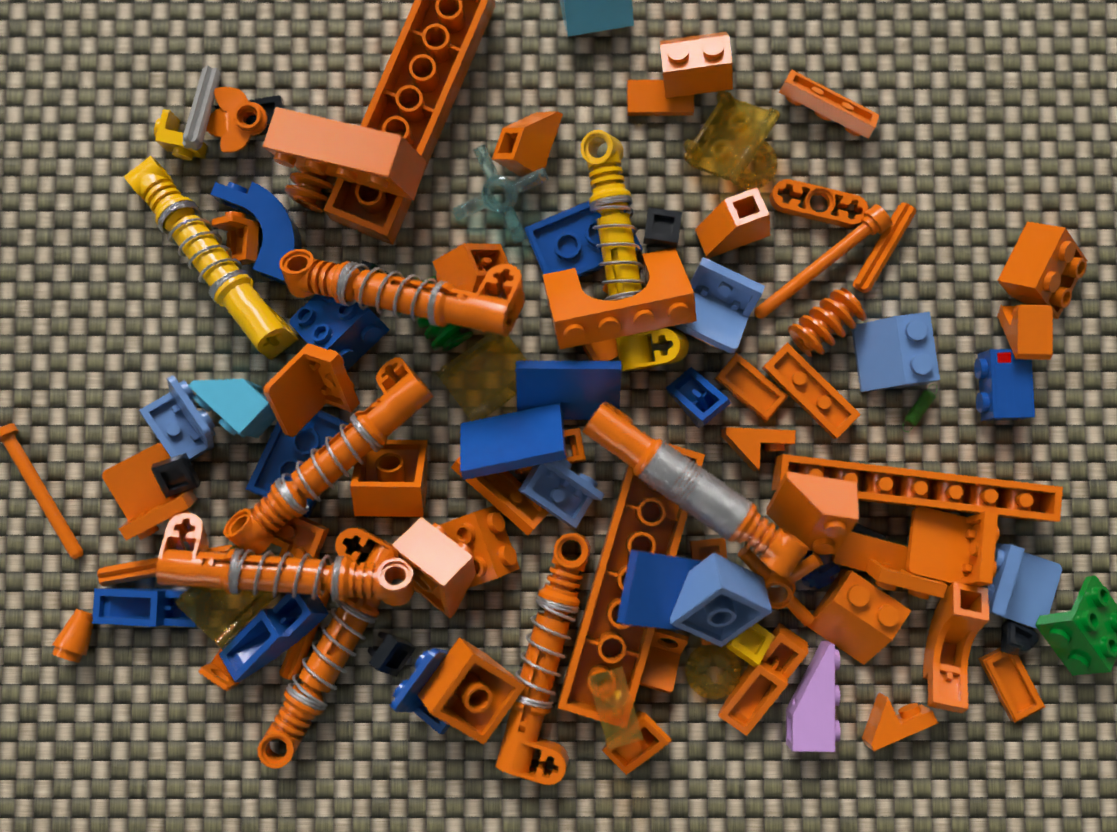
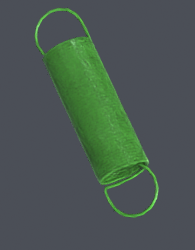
[903,384,937,432]

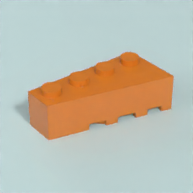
[262,107,427,200]

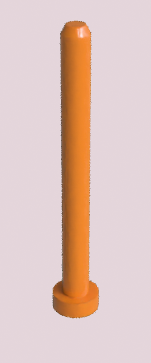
[0,423,84,560]

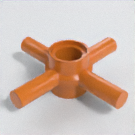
[737,547,823,626]

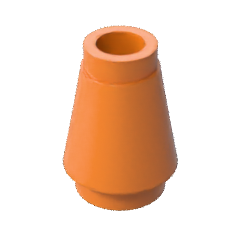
[52,608,94,663]

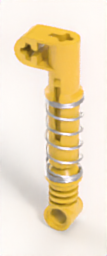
[581,130,689,372]
[124,155,298,360]

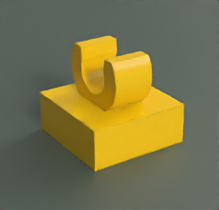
[725,623,775,667]

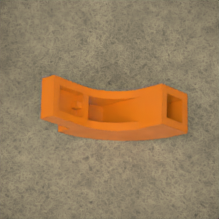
[923,582,989,714]

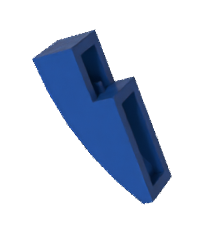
[92,588,211,627]
[219,593,329,682]

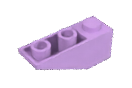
[786,640,841,752]

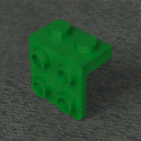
[1035,575,1117,676]

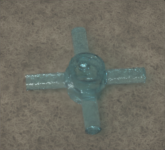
[453,144,549,244]

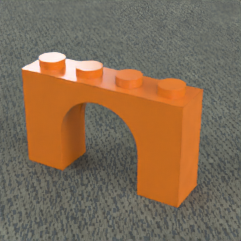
[542,247,697,350]

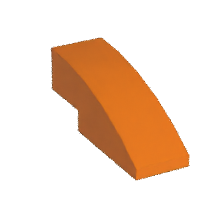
[718,623,809,736]

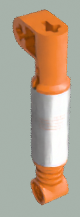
[582,401,809,578]

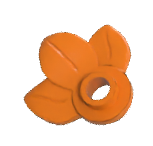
[206,87,268,153]

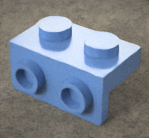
[518,459,605,528]

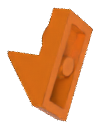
[997,305,1053,360]
[721,427,796,471]
[862,693,938,751]
[602,710,672,775]

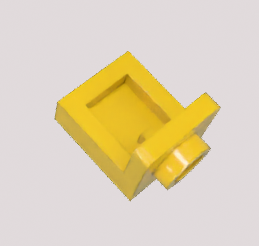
[154,109,208,161]

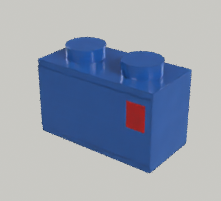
[974,349,1035,421]

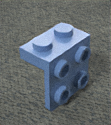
[674,257,765,353]
[139,375,216,462]
[981,543,1062,629]

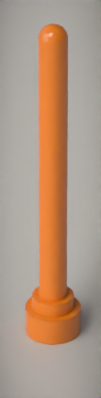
[754,204,893,319]

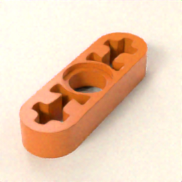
[770,179,868,228]

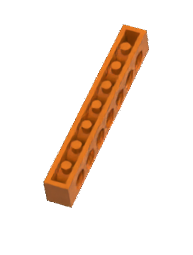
[771,454,1063,522]

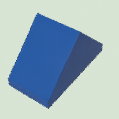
[666,367,731,429]

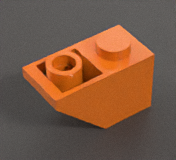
[492,111,563,177]
[695,187,770,259]

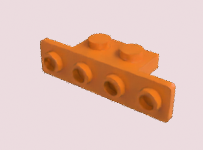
[832,531,951,600]

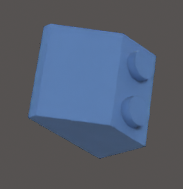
[851,312,940,393]
[670,553,772,647]

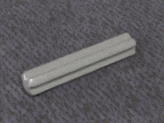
[182,66,221,151]

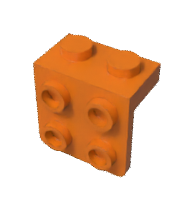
[264,343,360,437]
[102,442,197,541]
[440,506,520,588]
[906,506,1000,587]

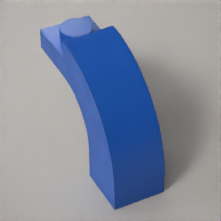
[210,182,302,286]

